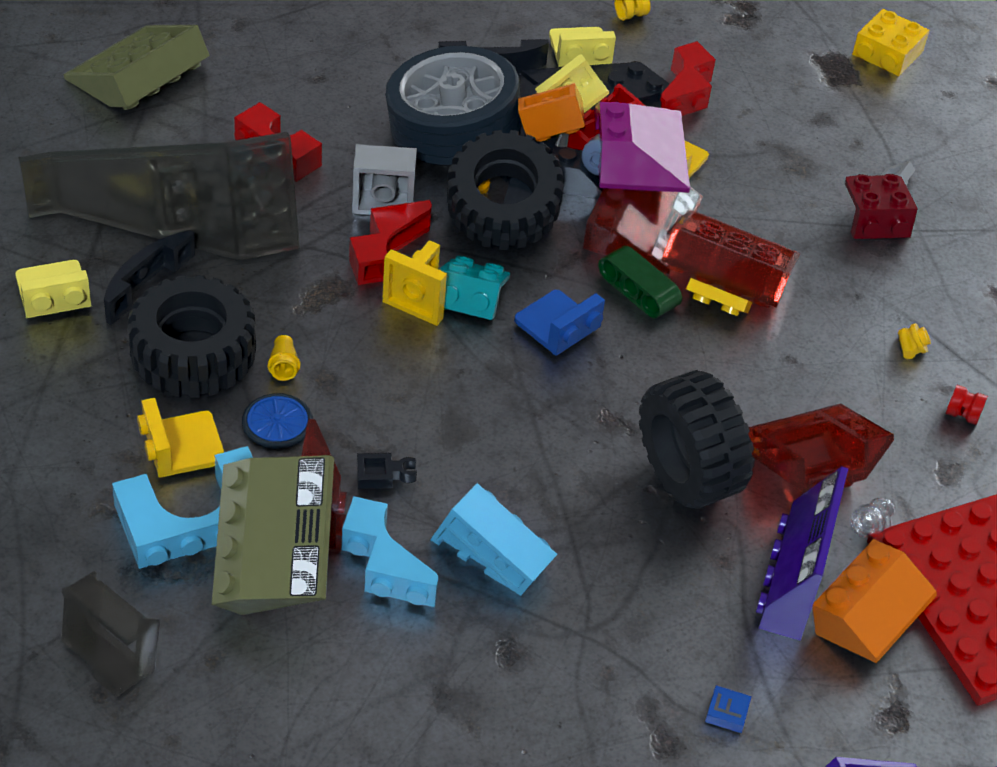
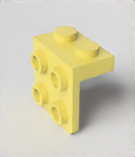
[549,27,616,67]
[15,260,91,318]

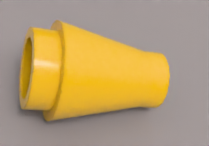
[267,335,300,381]

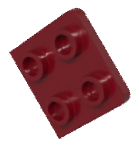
[845,174,918,239]

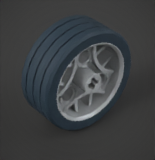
[385,46,522,165]

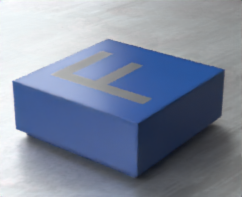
[705,685,752,733]

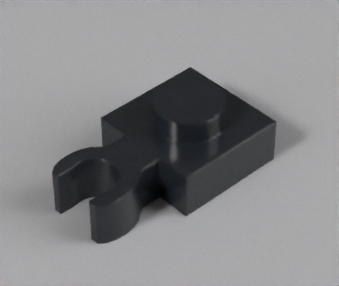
[357,453,417,489]

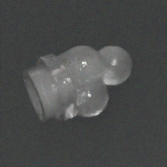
[851,498,895,538]

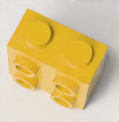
[852,9,930,76]

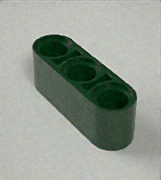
[598,245,682,319]

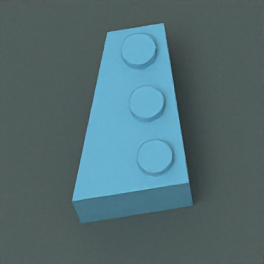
[430,483,557,596]

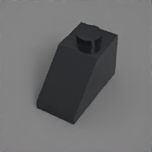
[553,146,607,200]

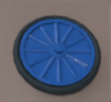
[242,393,313,449]

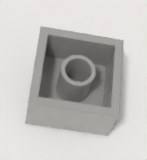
[352,144,417,215]

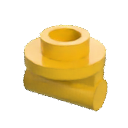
[898,323,931,359]

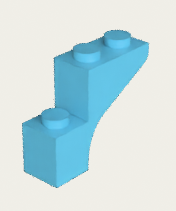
[341,496,438,607]

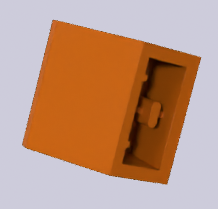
[518,83,585,142]

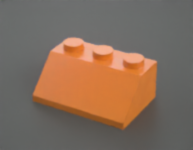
[812,539,937,663]

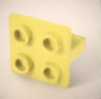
[535,54,609,113]

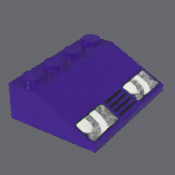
[756,466,848,641]

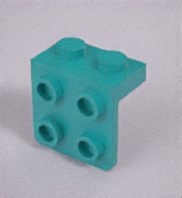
[439,256,510,320]

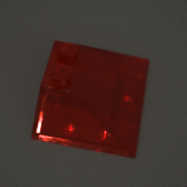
[748,403,894,493]

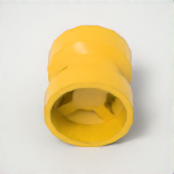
[614,0,651,21]

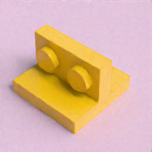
[382,240,447,326]

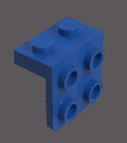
[514,290,605,356]

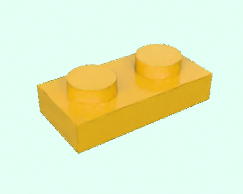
[686,278,753,316]

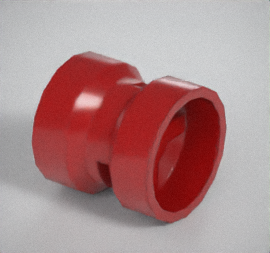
[945,384,988,425]

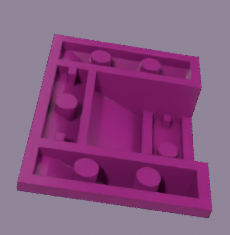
[594,102,690,193]

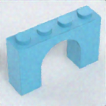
[112,446,253,569]

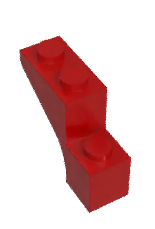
[660,41,716,116]
[349,200,432,285]

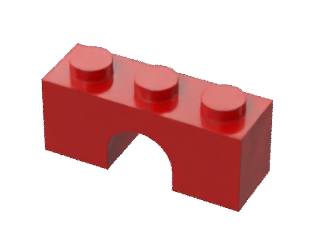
[234,102,322,182]

